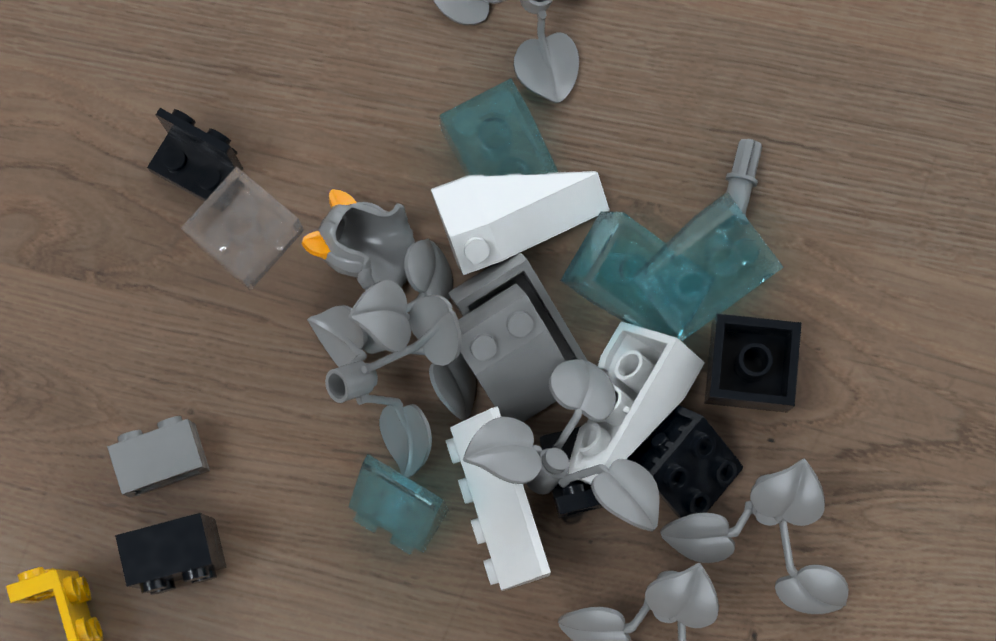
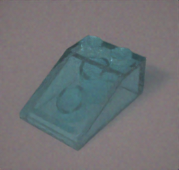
[439,78,558,176]
[632,192,784,341]
[560,211,714,339]
[348,454,449,555]

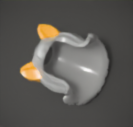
[301,189,415,291]

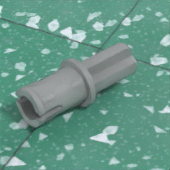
[720,139,762,221]

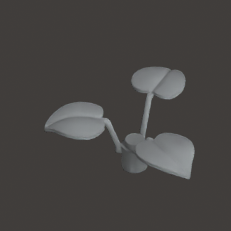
[433,0,579,103]
[348,238,476,421]
[307,295,462,479]
[463,359,659,532]
[660,459,849,614]
[557,563,719,641]

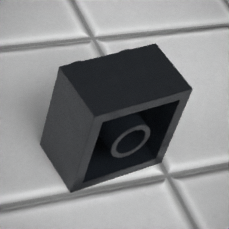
[704,314,802,413]
[115,513,227,595]

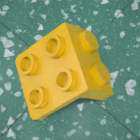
[6,567,103,641]

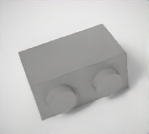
[107,416,210,498]

